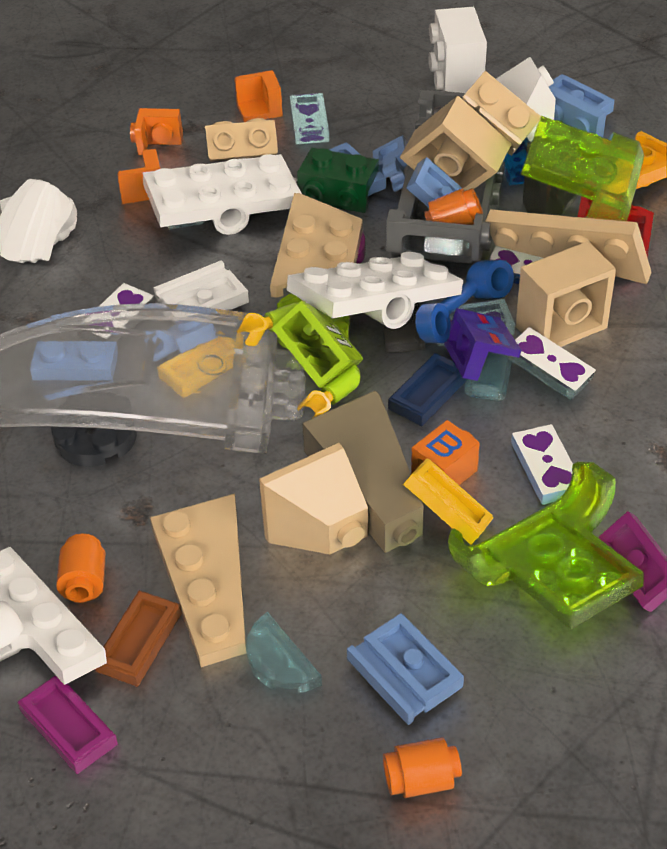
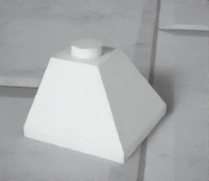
[496,57,556,164]

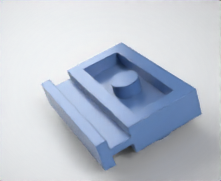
[347,613,464,725]

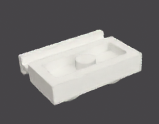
[154,260,249,324]

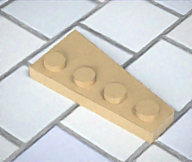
[485,209,652,284]
[150,493,247,667]

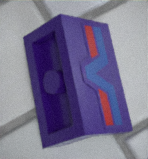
[444,308,522,381]

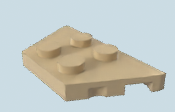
[270,193,363,298]

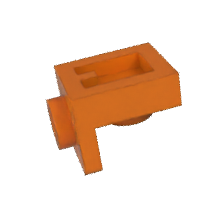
[130,108,183,155]

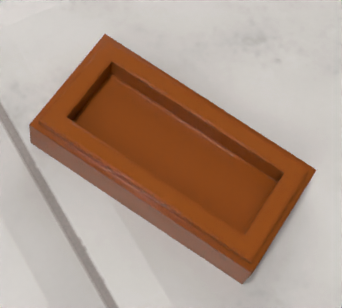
[95,590,182,687]

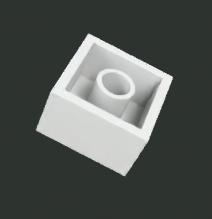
[428,6,487,93]

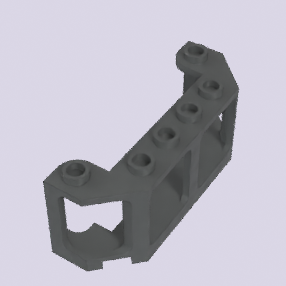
[386,89,505,265]

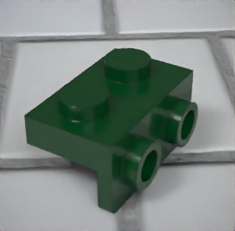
[297,147,379,213]

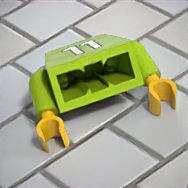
[237,300,363,419]

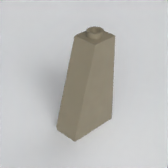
[302,390,424,553]

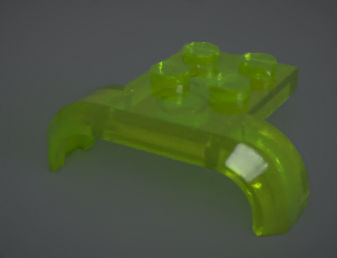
[521,116,645,221]
[448,462,644,630]

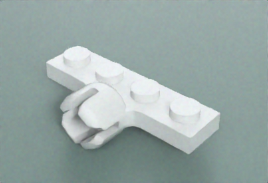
[0,547,107,685]

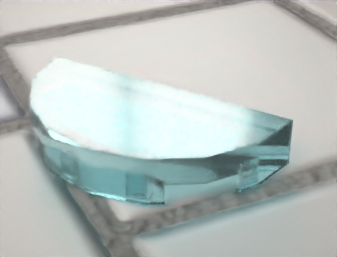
[247,612,322,692]

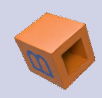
[411,420,480,486]

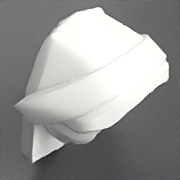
[0,179,77,264]

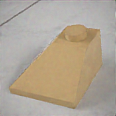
[259,443,368,555]

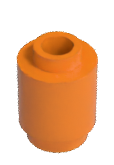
[424,188,483,225]
[56,533,106,603]
[383,737,462,798]

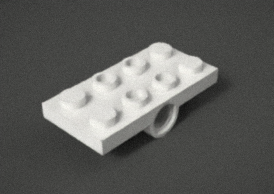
[143,154,302,235]
[287,252,463,329]

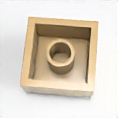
[400,96,512,191]
[515,241,616,347]

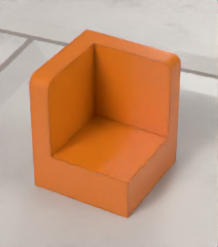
[234,70,283,122]
[117,149,160,204]

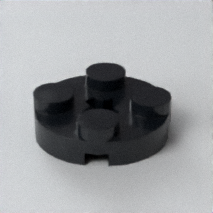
[51,392,137,467]

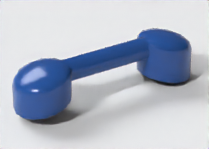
[415,260,514,344]

